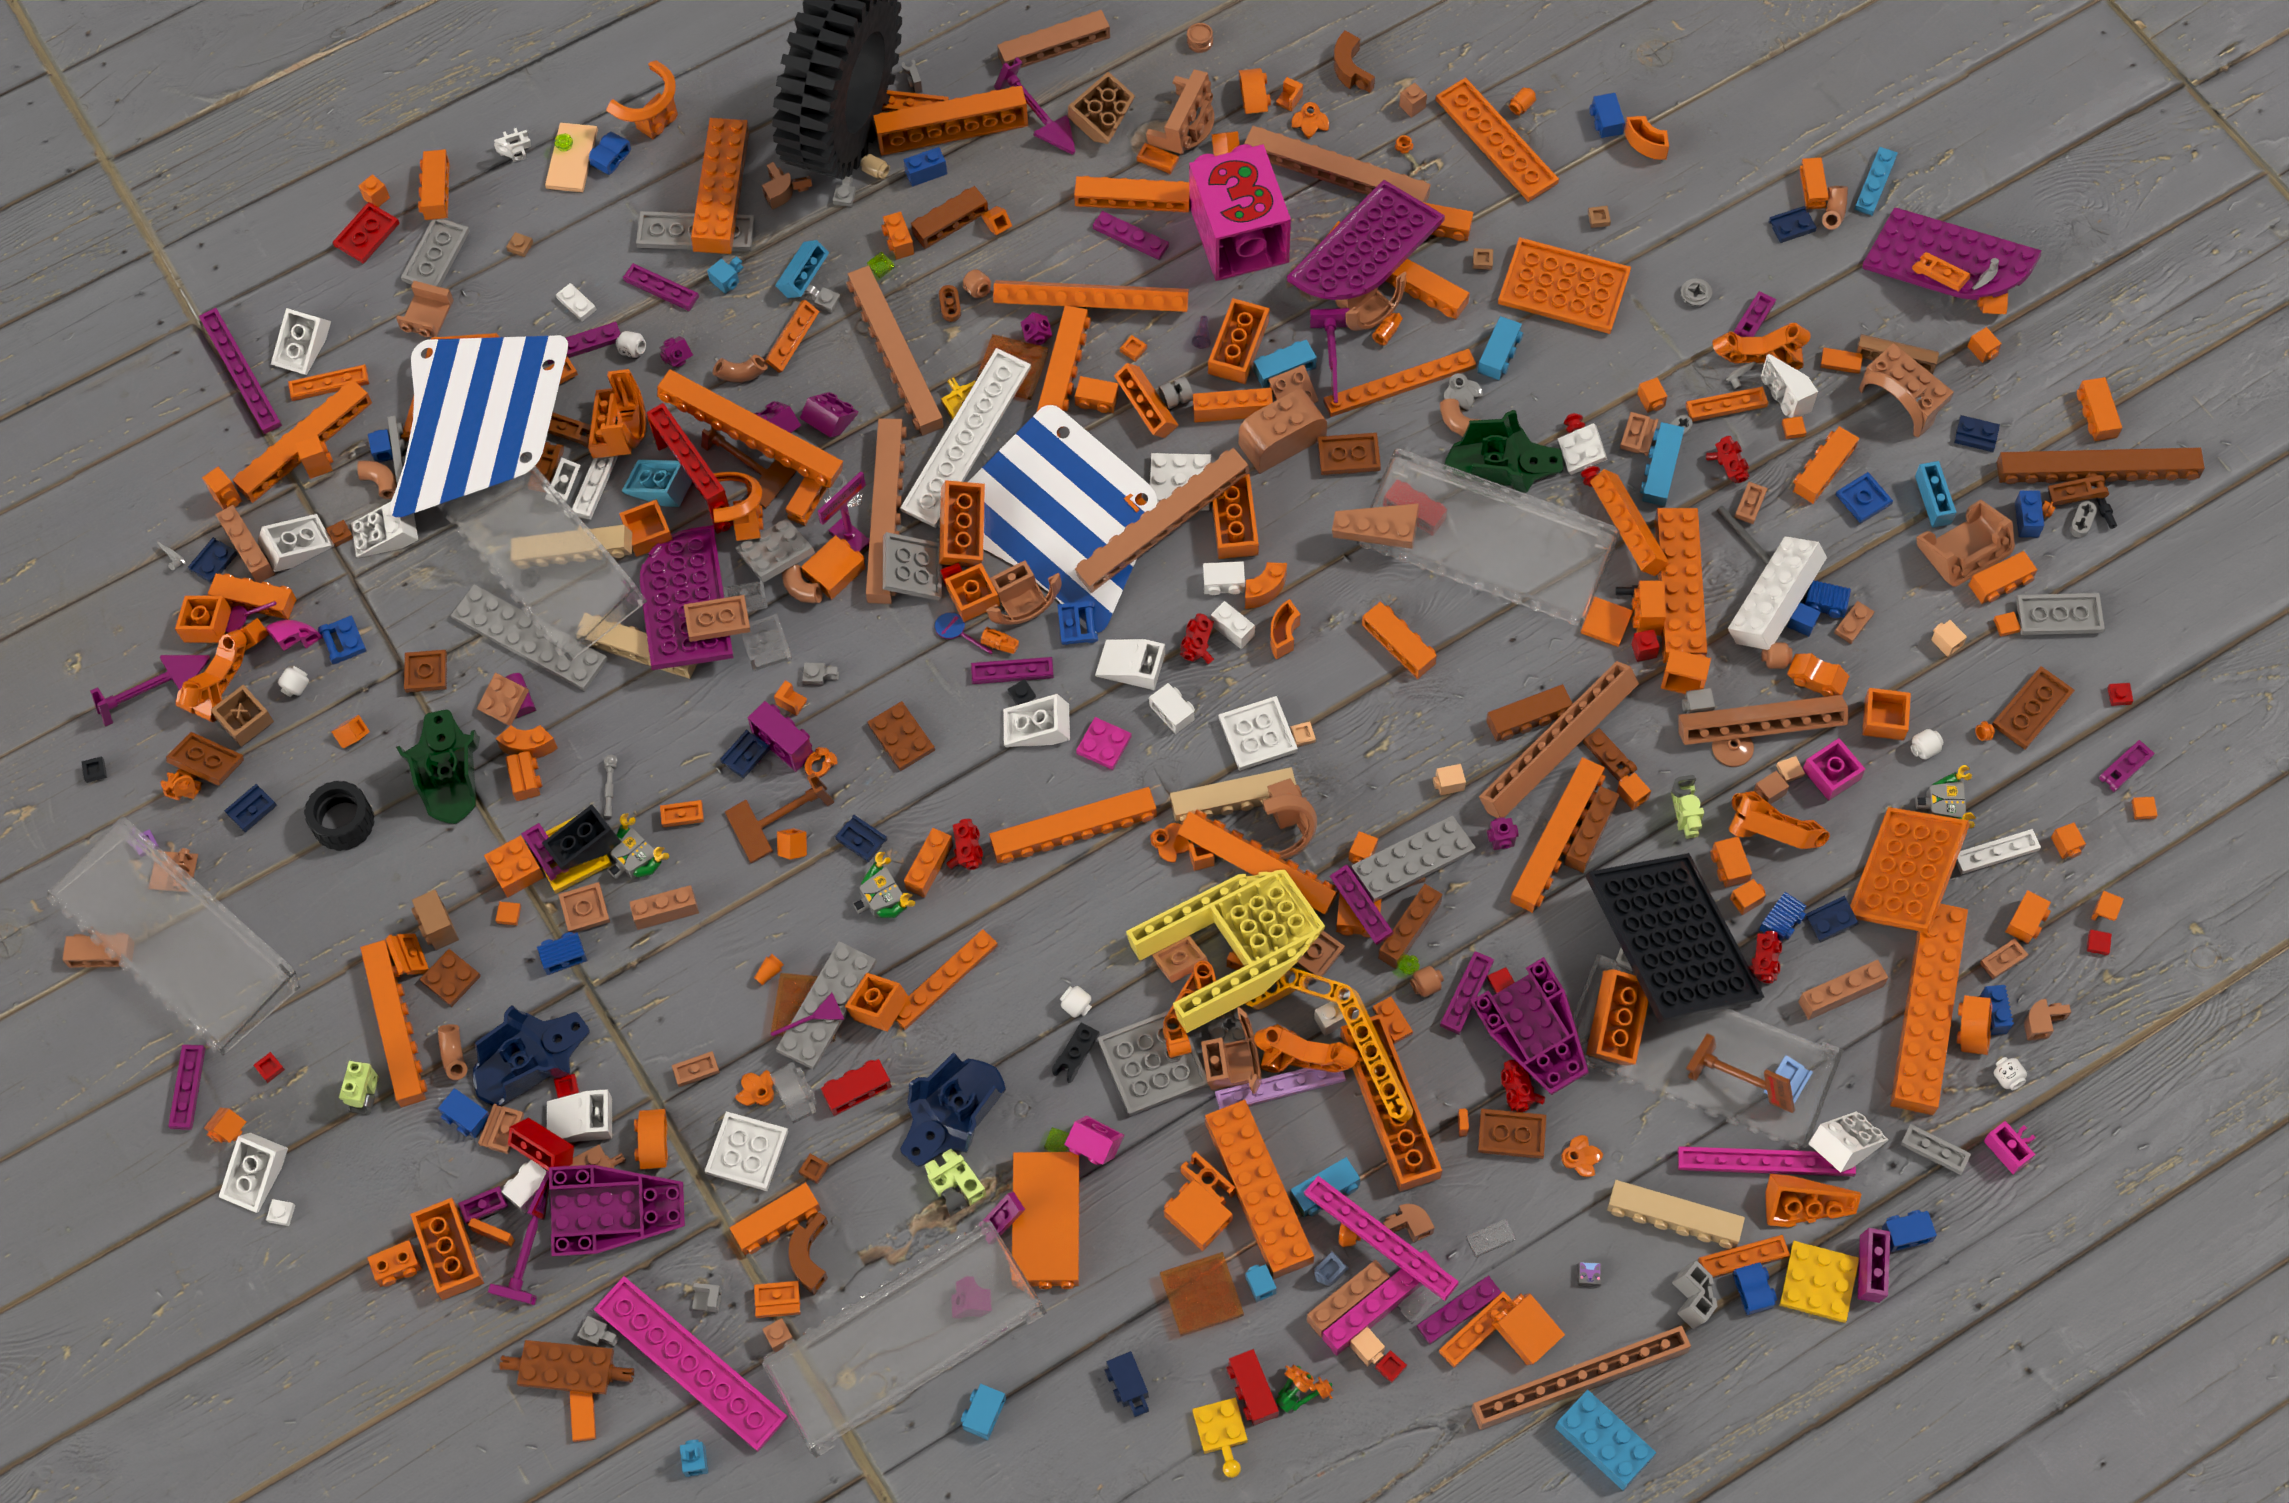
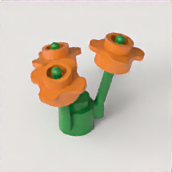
[1275,1364,1333,1413]

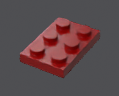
[332,202,400,264]

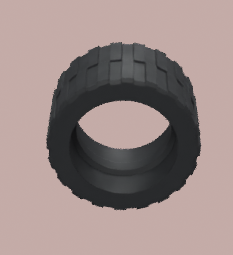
[304,781,374,851]

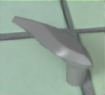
[1972,258,1999,290]
[1726,362,1756,390]
[157,542,186,570]

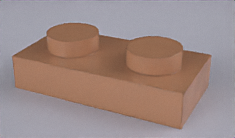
[1734,482,1768,524]
[1834,601,1875,644]
[1980,939,2028,980]
[672,1051,720,1087]

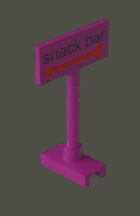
[818,471,870,552]

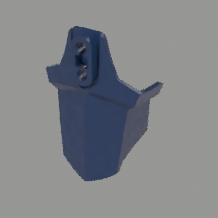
[473,1005,590,1106]
[900,1052,1006,1167]

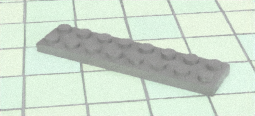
[451,584,608,691]

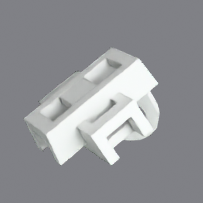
[494,128,531,163]

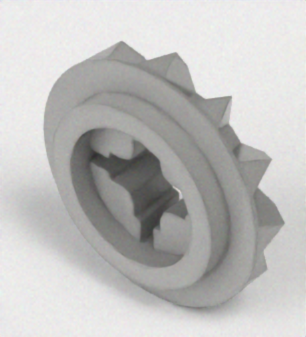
[1681,278,1712,307]

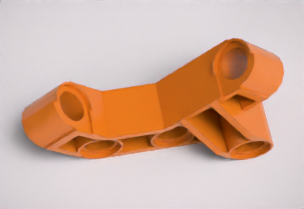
[1712,323,1811,370]
[176,630,246,722]
[1729,791,1830,849]
[1163,961,1216,1058]
[1254,1024,1359,1073]

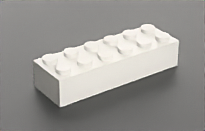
[1728,536,1827,650]

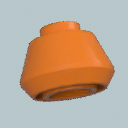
[1338,1223,1361,1247]

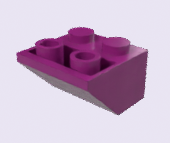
[800,392,859,438]
[754,401,801,433]

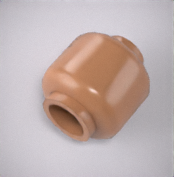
[963,269,991,298]
[1761,642,1793,669]
[1410,966,1444,997]

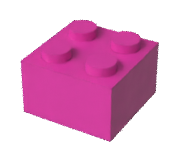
[1803,738,1865,801]
[1064,1115,1124,1165]

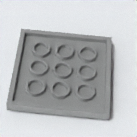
[1097,1010,1209,1116]

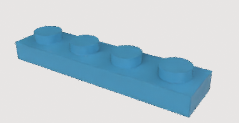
[1854,147,1898,216]

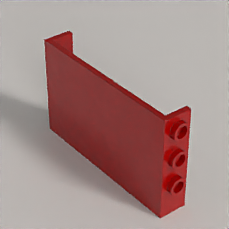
[646,403,734,534]

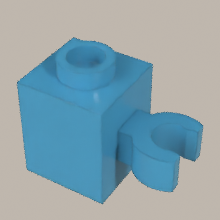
[707,257,744,294]
[680,1440,708,1477]

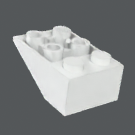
[1761,354,1818,418]
[351,502,418,558]
[1095,639,1165,690]
[547,1089,612,1142]
[1809,1111,1889,1172]

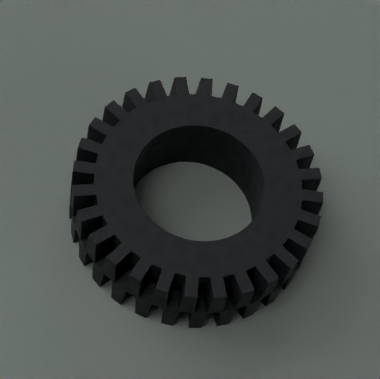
[772,0,902,180]

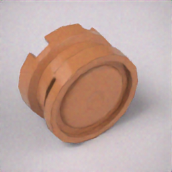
[1187,23,1213,53]

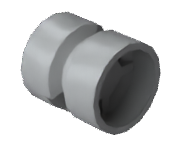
[1158,376,1193,409]

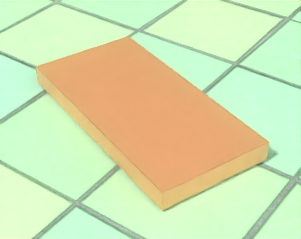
[545,123,598,192]

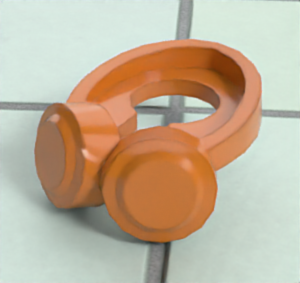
[805,747,838,778]

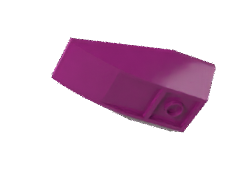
[1470,957,1589,1095]
[549,1165,685,1256]

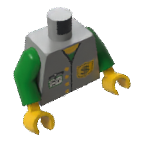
[1915,765,1976,829]
[608,813,669,879]
[853,852,915,918]

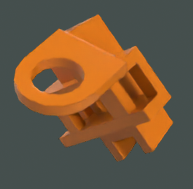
[160,768,201,800]

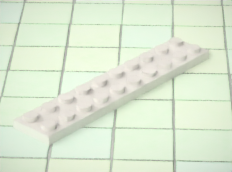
[900,348,1031,528]

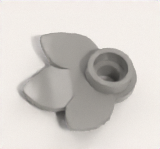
[1444,373,1483,411]

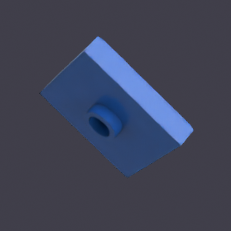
[1835,472,1893,524]

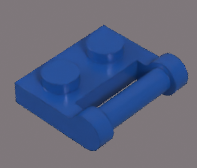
[1057,601,1098,645]
[318,615,367,664]

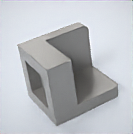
[692,1283,722,1313]

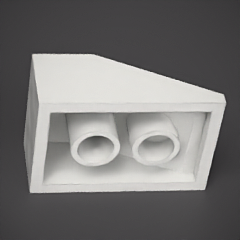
[271,308,331,375]
[257,514,334,572]
[1003,694,1070,747]
[219,1133,288,1213]

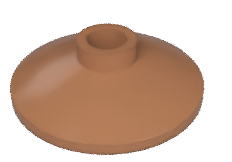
[1712,737,1754,767]

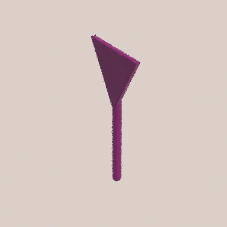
[771,992,845,1036]

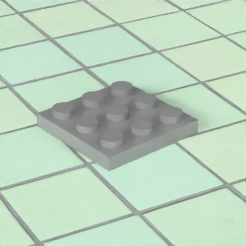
[735,518,815,583]
[883,532,942,601]

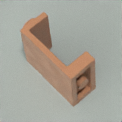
[396,281,453,337]

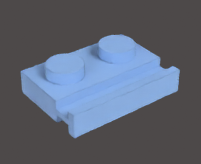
[1763,1055,1813,1104]

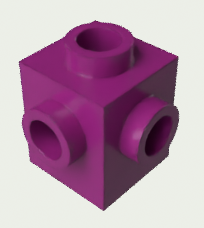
[1020,312,1052,346]
[659,336,693,367]
[1487,817,1519,850]

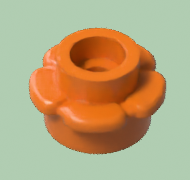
[1395,135,1413,153]
[2042,500,2055,519]
[1975,721,1995,741]

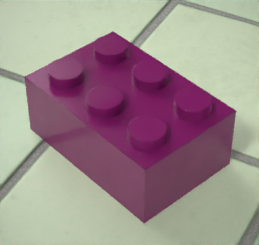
[747,701,813,772]

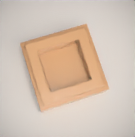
[1290,721,1316,747]
[1776,756,1805,783]

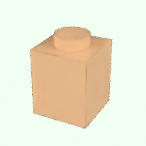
[1931,620,1967,657]
[1433,764,1466,796]
[1350,1327,1385,1367]

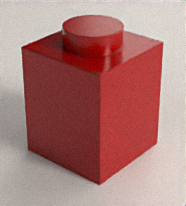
[1631,629,1660,662]

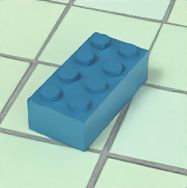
[1555,1389,1656,1491]

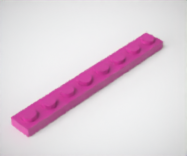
[1678,1146,1856,1176]
[1304,1176,1459,1301]

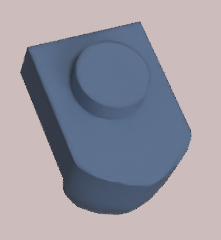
[1314,1252,1349,1286]

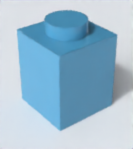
[1245,1264,1277,1303]

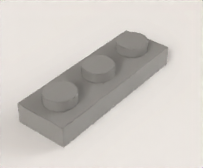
[1900,1124,1971,1175]

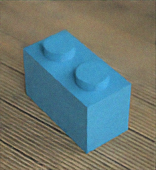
[961,1383,1006,1440]

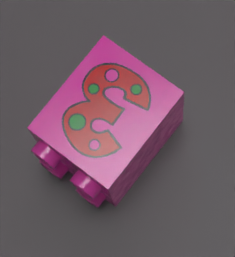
[1189,144,1291,281]

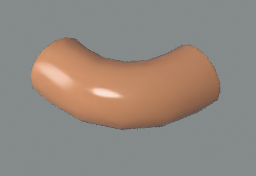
[1822,186,1848,230]
[712,355,768,383]
[1440,398,1481,437]
[357,460,397,499]
[781,564,822,603]
[438,1024,468,1080]

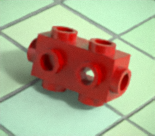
[1706,436,1750,484]
[1180,613,1214,664]
[946,819,983,870]
[1749,931,1782,984]
[1501,1060,1545,1112]

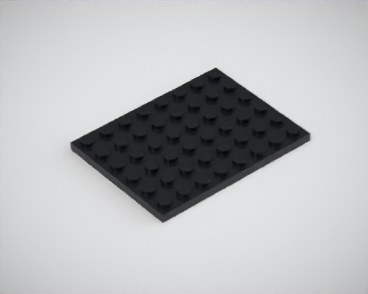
[1585,853,1764,1023]

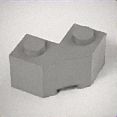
[1672,1260,1717,1329]

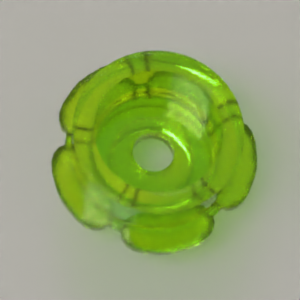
[554,133,573,151]
[1399,954,1420,975]

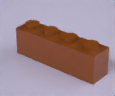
[911,186,988,249]
[1486,684,1573,742]
[1564,786,1620,873]
[1378,884,1443,969]

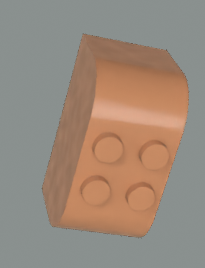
[1239,390,1327,474]

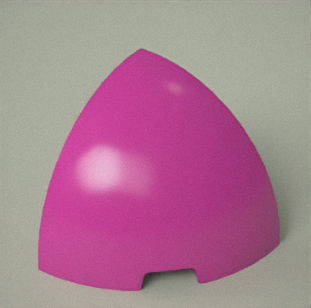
[265,620,323,651]

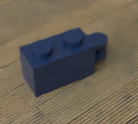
[1104,1351,1149,1417]

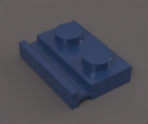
[1769,206,1817,243]
[1954,415,2000,452]
[188,537,238,584]
[720,729,770,779]
[224,784,277,832]
[835,815,887,862]
[1806,895,1859,942]

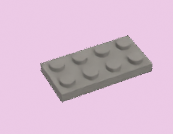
[401,219,470,287]
[2016,593,2105,635]

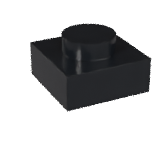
[1007,679,1036,705]
[81,756,107,783]

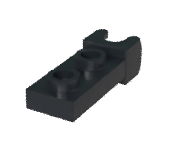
[1052,1022,1100,1083]

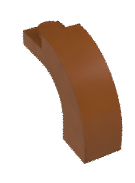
[1334,30,1375,93]
[789,1212,828,1295]

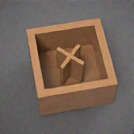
[210,685,274,747]
[411,890,459,950]

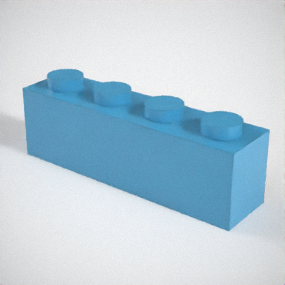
[1640,422,1685,506]

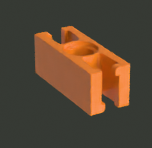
[1799,157,1829,210]
[785,477,828,526]
[1181,1151,1236,1206]

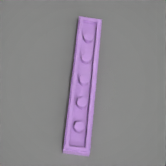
[1215,1068,1346,1109]

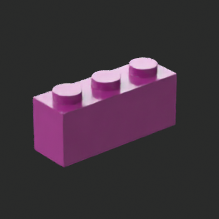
[1858,1228,1890,1303]

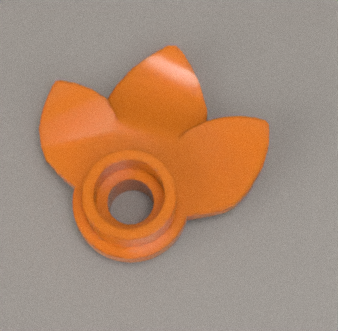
[1292,102,1329,139]
[1150,823,1190,862]
[735,1070,775,1106]
[1561,1135,1603,1177]

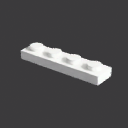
[571,456,618,520]
[1956,829,2041,875]

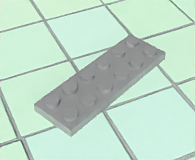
[636,211,755,252]
[1350,816,1476,902]
[776,942,877,1070]

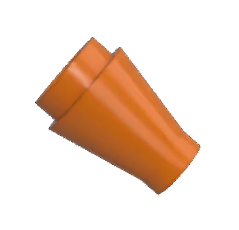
[753,954,784,985]

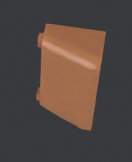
[1916,500,2015,587]

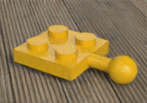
[1192,1397,1248,1478]

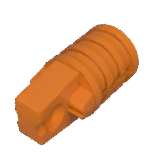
[1372,313,1403,346]
[981,627,1019,654]

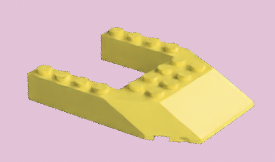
[1126,870,1325,1033]

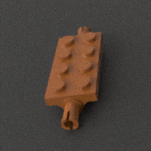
[499,1340,634,1395]

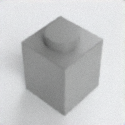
[1682,688,1715,714]

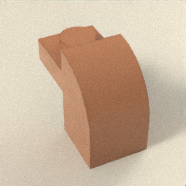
[762,162,793,210]
[2024,999,2071,1041]
[1383,1204,1435,1243]

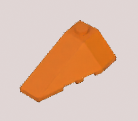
[1765,1174,1862,1227]

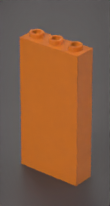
[1012,1152,1080,1290]

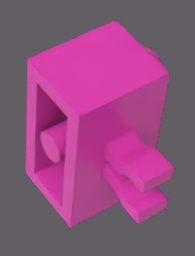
[1984,1121,2036,1175]

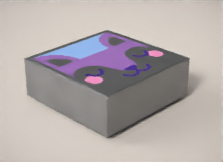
[1578,1261,1601,1286]

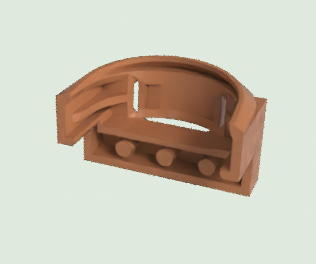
[1146,69,1215,155]
[1859,343,1954,437]

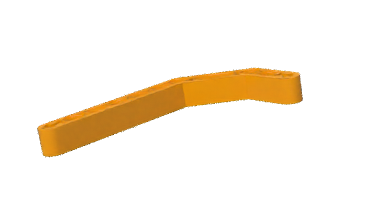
[1245,967,1413,1122]

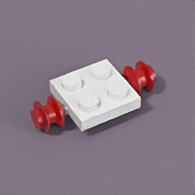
[1558,413,1608,487]

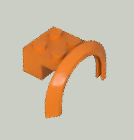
[606,60,678,139]
[713,472,764,541]

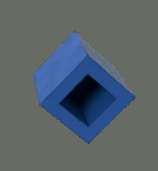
[368,429,393,463]
[1787,603,1820,637]

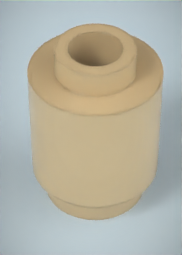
[860,154,890,179]

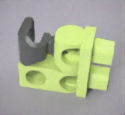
[1671,775,1704,839]
[339,1061,379,1115]
[925,1149,987,1216]

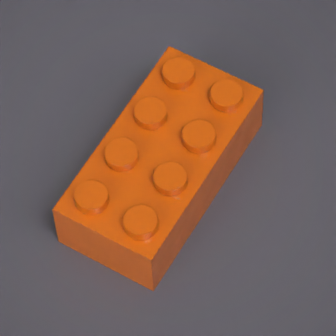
[1208,298,1270,384]
[1211,474,1259,559]
[939,480,985,567]
[1586,969,1649,1066]
[410,1198,484,1300]

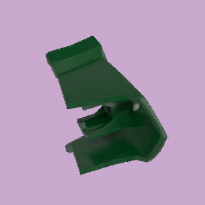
[1443,410,1563,493]
[396,710,480,824]

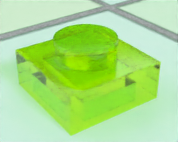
[867,252,894,278]
[1044,1127,1069,1152]

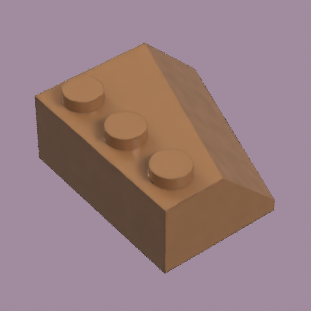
[1067,72,1135,144]

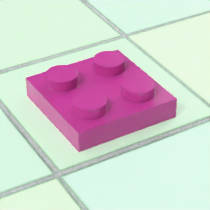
[1076,717,1132,770]

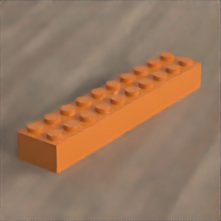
[1890,903,1968,1115]

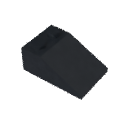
[542,804,622,871]

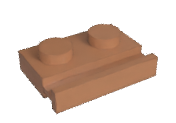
[1620,412,1659,456]
[478,1104,525,1154]

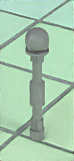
[604,755,617,819]

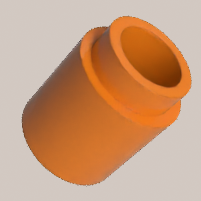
[1509,87,1536,116]

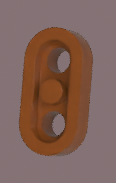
[939,285,961,322]

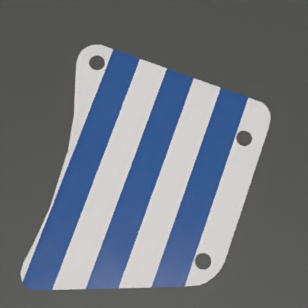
[390,335,568,518]
[938,405,1158,633]

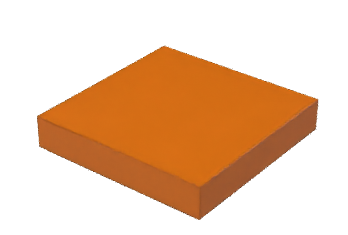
[1581,597,1633,647]

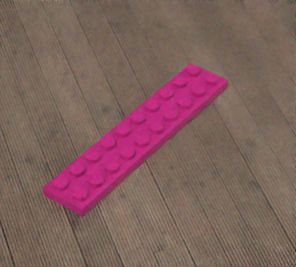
[593,1276,788,1452]

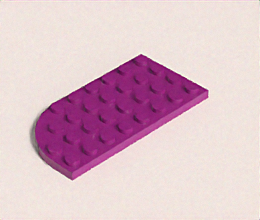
[1287,180,1445,300]
[1863,207,2042,300]
[640,525,734,670]

